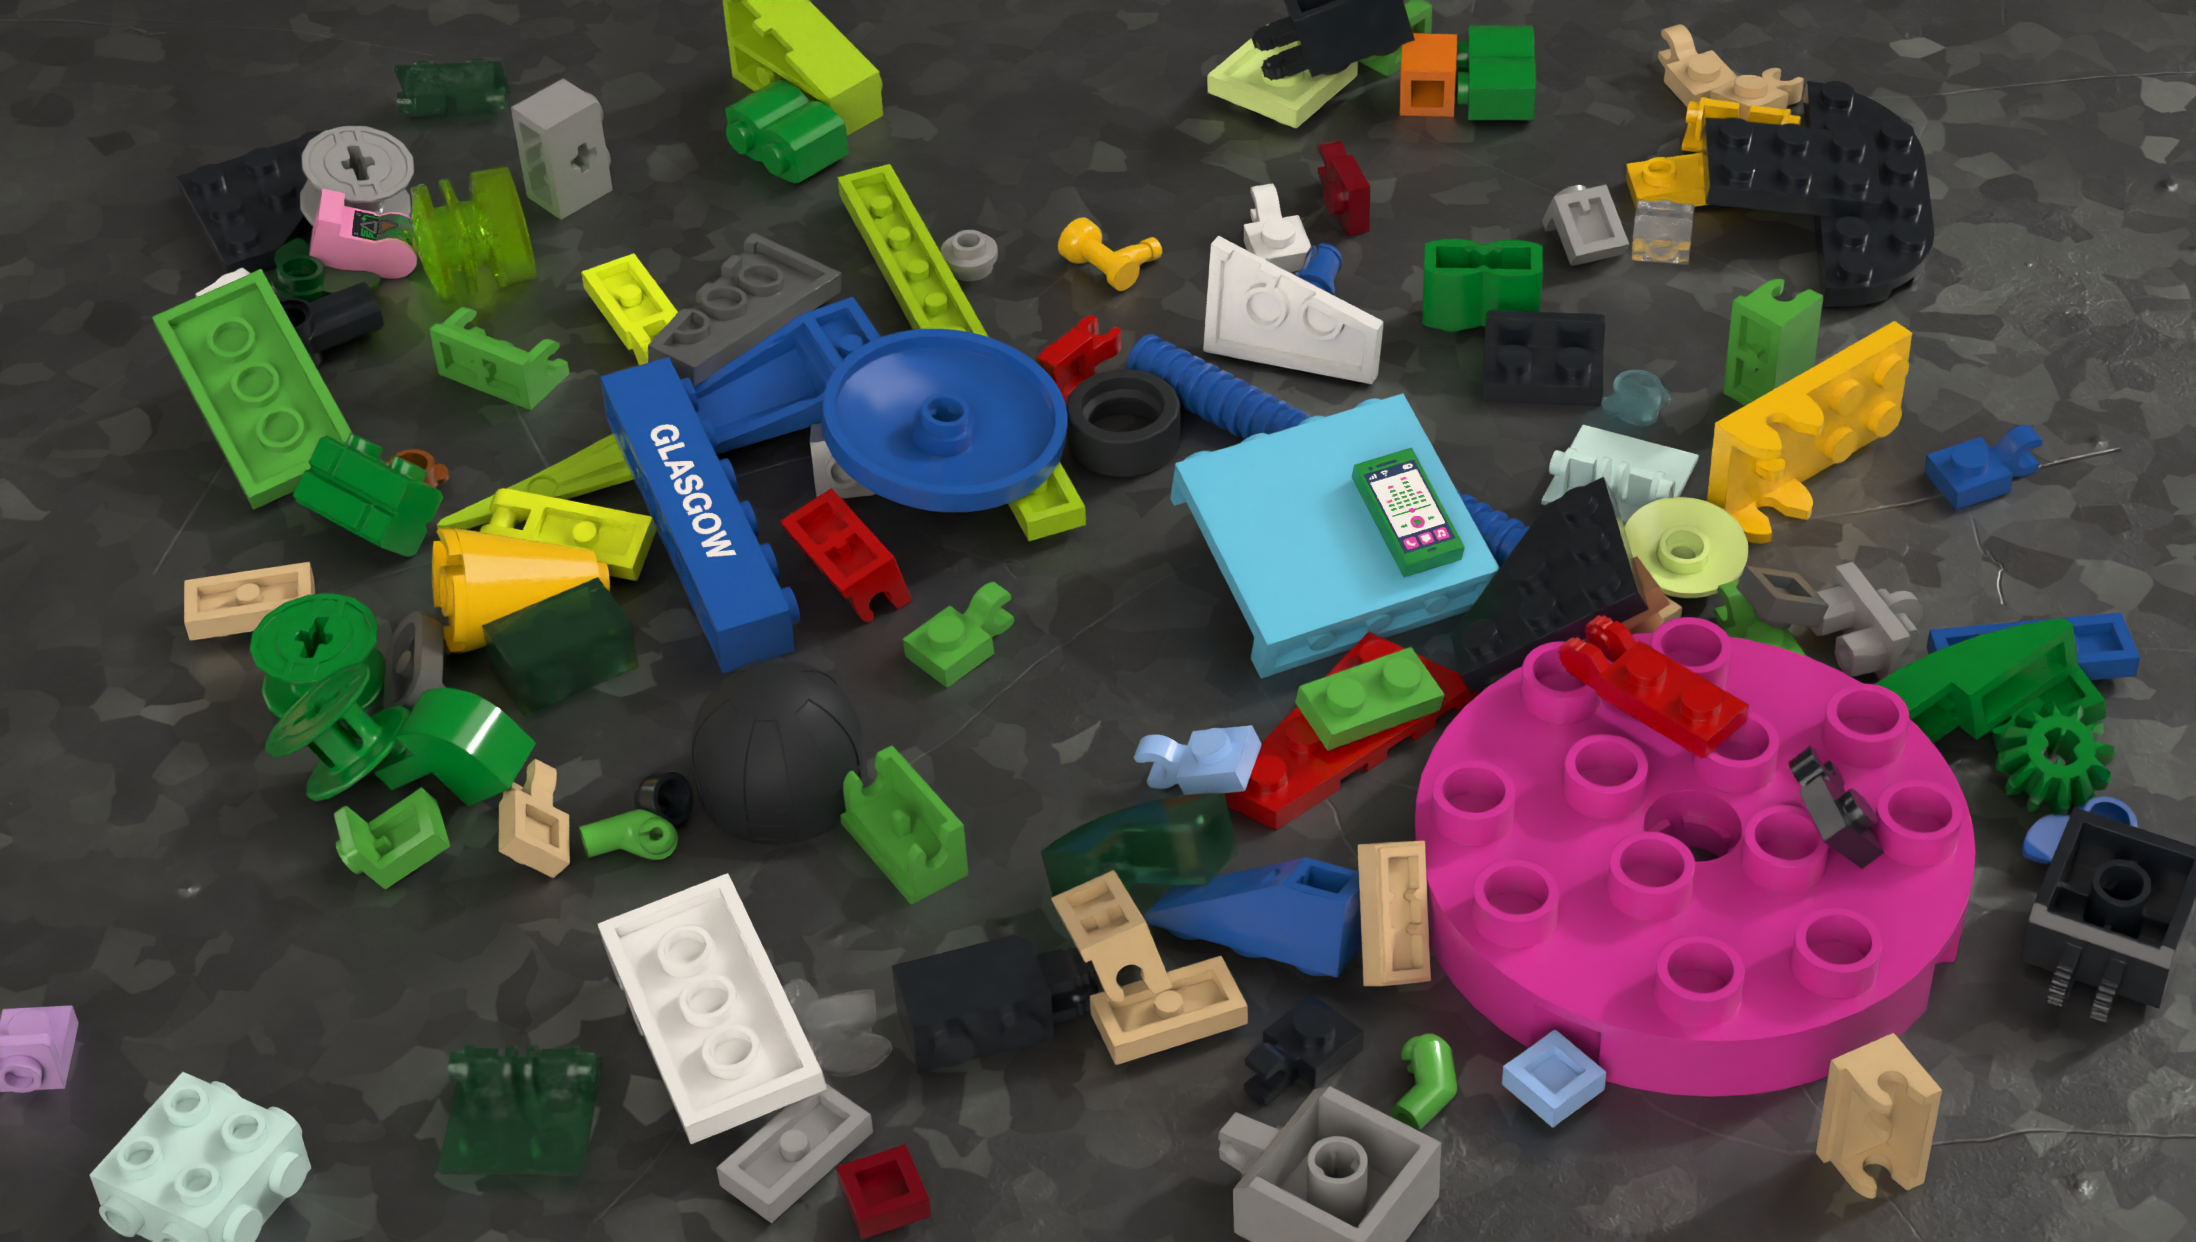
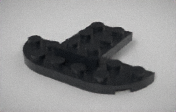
[1702,81,1934,307]

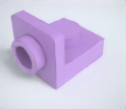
[0,1005,79,1093]

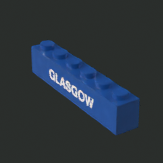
[600,357,800,673]

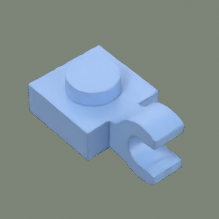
[1134,725,1262,797]

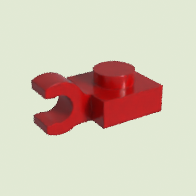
[1036,315,1122,404]

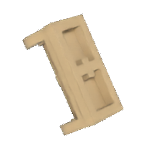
[1051,870,1172,1003]
[1816,1033,1942,1199]

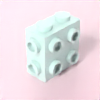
[90,1072,311,1242]

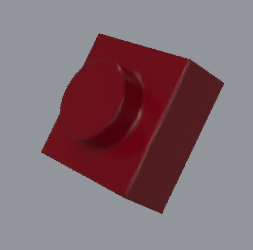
[836,1144,931,1240]

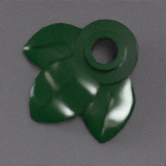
[271,238,381,303]

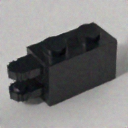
[1252,0,1415,81]

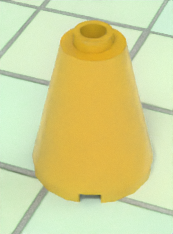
[432,528,610,655]

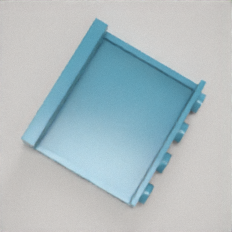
[1170,393,1500,679]

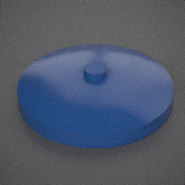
[822,329,1067,512]

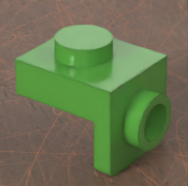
[334,787,450,890]

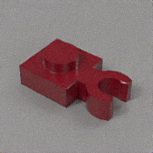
[1317,140,1370,236]

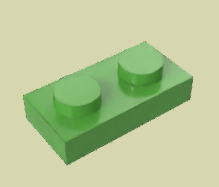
[1295,647,1445,751]

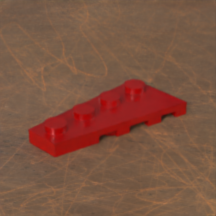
[1221,632,1477,831]

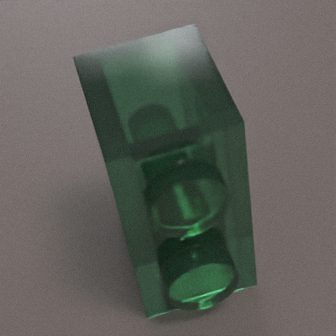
[482,577,639,716]

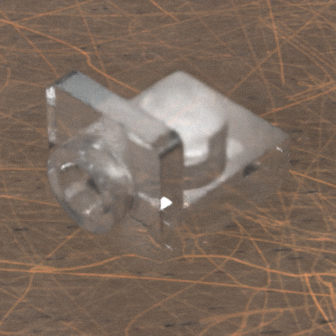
[1631,200,1694,265]

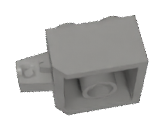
[1218,1086,1441,1242]

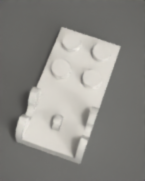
[598,873,827,1144]

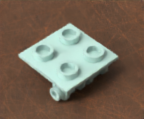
[1541,425,1699,526]

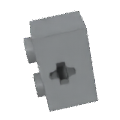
[511,78,613,220]

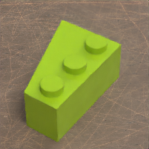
[722,0,883,136]

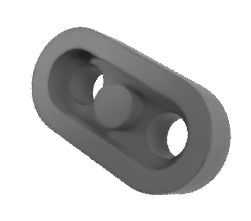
[383,611,447,712]

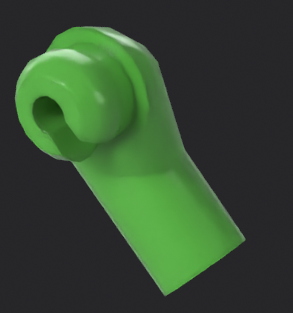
[579,809,678,861]
[1391,1033,1458,1131]

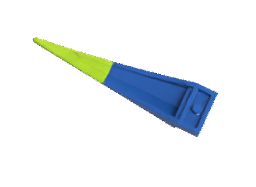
[437,297,880,530]

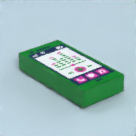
[1352,448,1465,578]

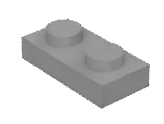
[716,1083,873,1223]

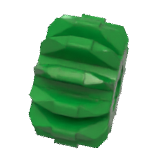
[1995,699,2115,815]

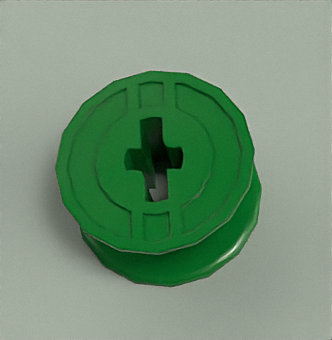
[250,593,385,719]
[265,662,410,802]

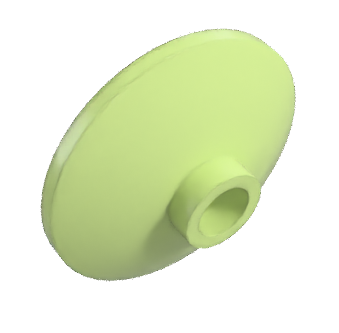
[1624,497,1748,598]

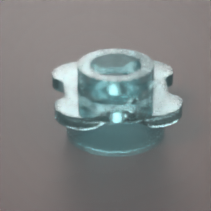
[1601,370,1671,426]

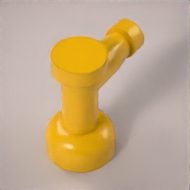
[1058,217,1162,291]

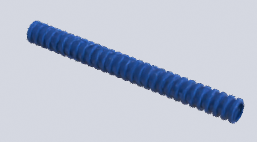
[1126,334,1530,568]

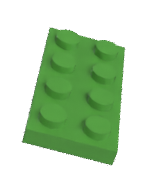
[152,269,352,510]

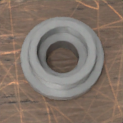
[941,230,998,281]

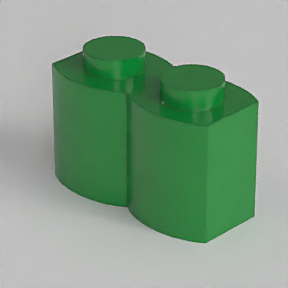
[1457,25,1536,120]
[725,80,849,183]
[1422,239,1543,332]

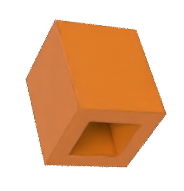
[1400,33,1457,117]

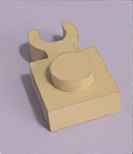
[1710,68,1804,121]

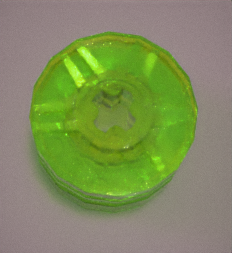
[410,164,537,303]

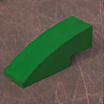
[1874,618,2078,744]

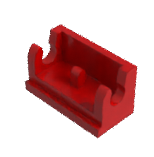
[780,488,912,623]

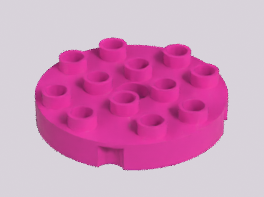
[1414,617,1976,1097]

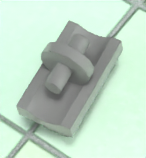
[1809,561,1923,680]

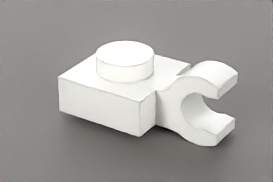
[1244,183,1311,272]

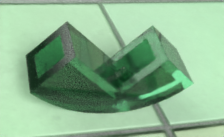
[1041,793,1239,897]

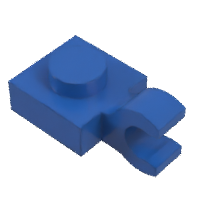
[1925,425,2043,510]

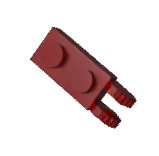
[1558,615,1749,759]

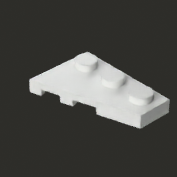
[1203,236,1383,384]

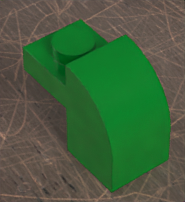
[374,688,536,807]

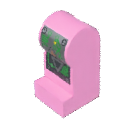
[309,189,419,279]

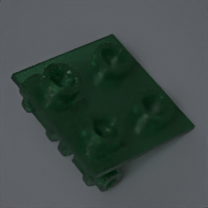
[438,1044,603,1176]

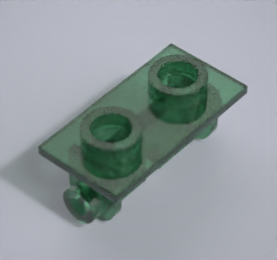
[394,58,511,118]

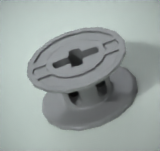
[300,126,414,226]

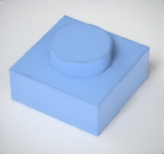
[1502,1030,1606,1128]

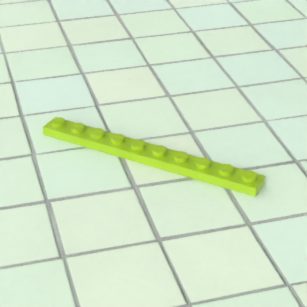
[837,164,1086,541]

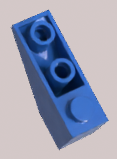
[1145,857,1362,978]

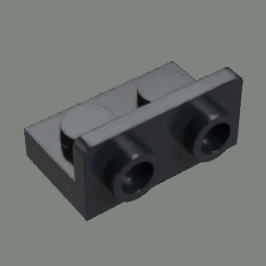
[1482,310,1605,406]

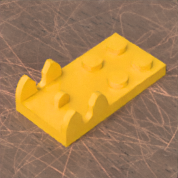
[1707,321,1912,544]

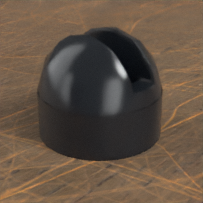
[634,772,693,825]

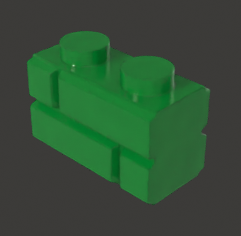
[293,433,443,557]

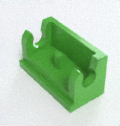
[1723,279,1823,406]
[429,307,570,411]
[840,745,968,905]

